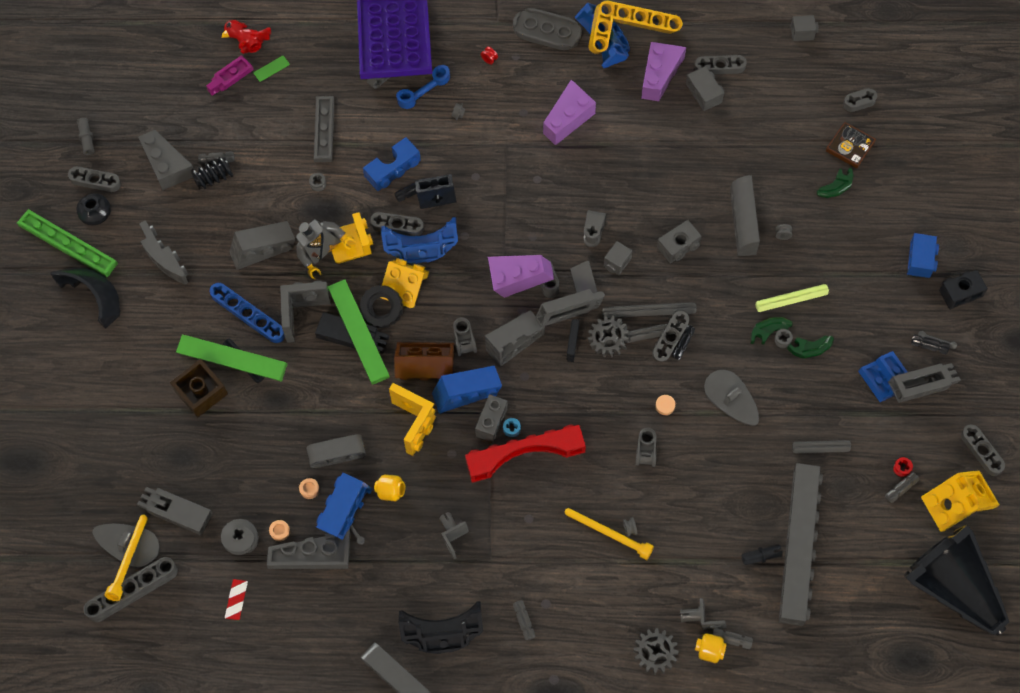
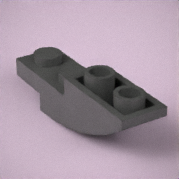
[139,220,189,284]

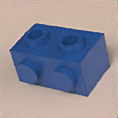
[907,233,939,278]

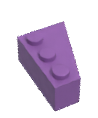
[641,42,686,101]
[488,255,554,298]

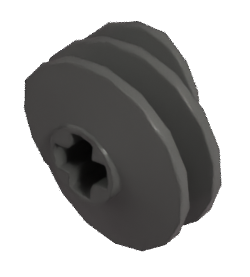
[221,519,259,555]

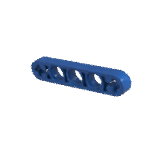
[209,283,285,343]

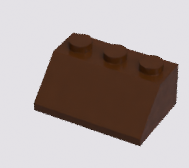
[394,342,454,380]

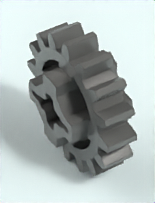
[588,316,630,357]
[633,628,679,675]

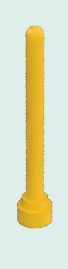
[565,508,654,560]
[104,515,147,601]

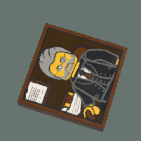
[826,122,876,168]

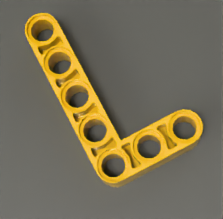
[589,1,682,54]

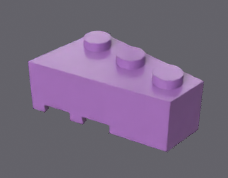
[543,80,596,145]

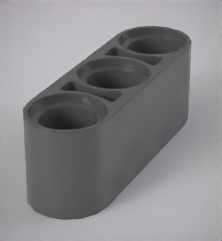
[306,434,366,468]

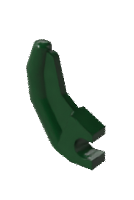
[817,168,854,198]
[750,317,793,345]
[787,336,834,358]

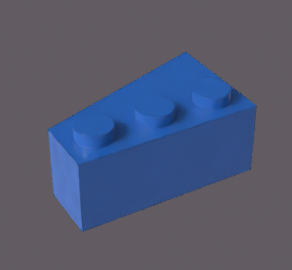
[432,365,502,414]
[316,473,373,540]

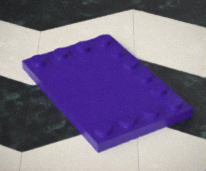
[357,0,432,79]

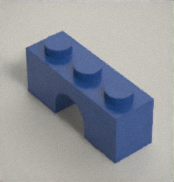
[363,137,421,191]

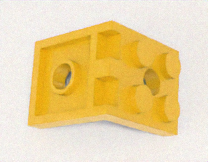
[389,383,436,456]
[921,471,1000,532]

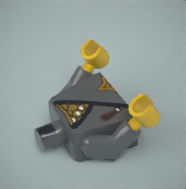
[296,220,356,279]

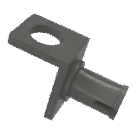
[439,512,469,559]
[680,598,727,630]

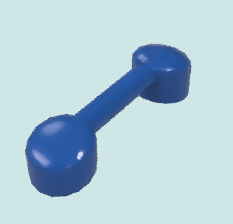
[396,65,450,109]

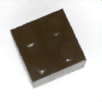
[170,359,228,418]

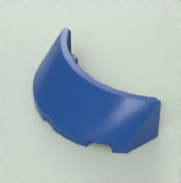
[575,3,630,68]
[381,217,458,264]

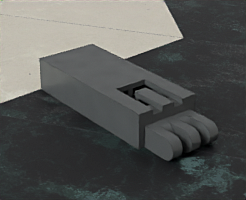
[535,289,605,327]
[888,363,961,403]
[137,487,213,536]

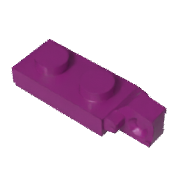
[206,56,254,96]

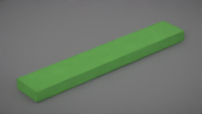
[17,209,118,278]
[328,280,390,385]
[176,334,288,382]

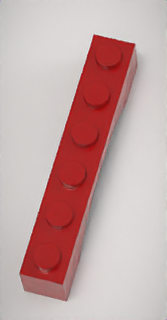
[465,425,586,483]

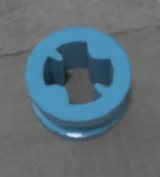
[503,418,521,438]

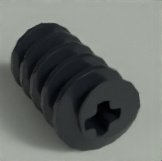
[191,157,233,191]

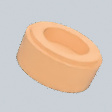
[656,395,675,415]
[299,478,320,499]
[269,520,290,541]

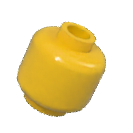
[374,474,405,501]
[695,633,727,663]

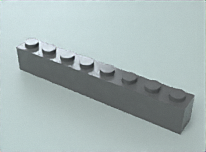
[778,463,823,626]

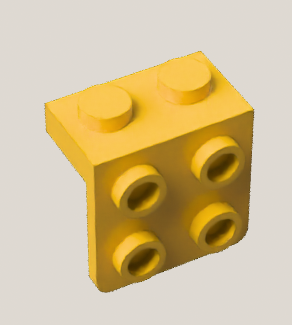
[331,212,373,264]
[380,258,429,308]

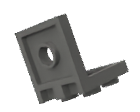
[280,281,331,343]

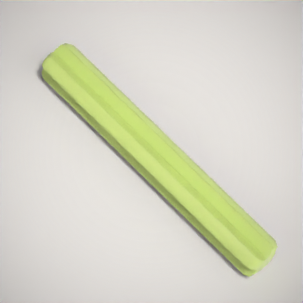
[756,284,829,312]

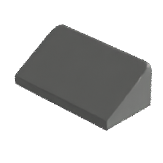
[570,261,597,293]

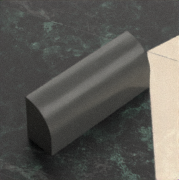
[730,175,760,256]

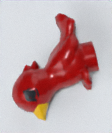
[222,20,271,54]

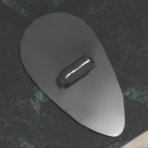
[704,370,759,426]
[92,523,160,568]

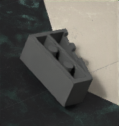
[138,130,194,190]
[229,221,295,270]
[485,310,545,367]

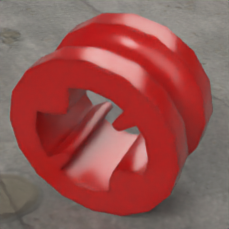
[480,47,498,65]
[893,457,913,477]

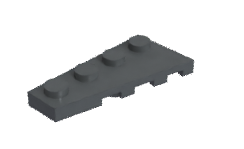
[267,529,351,569]

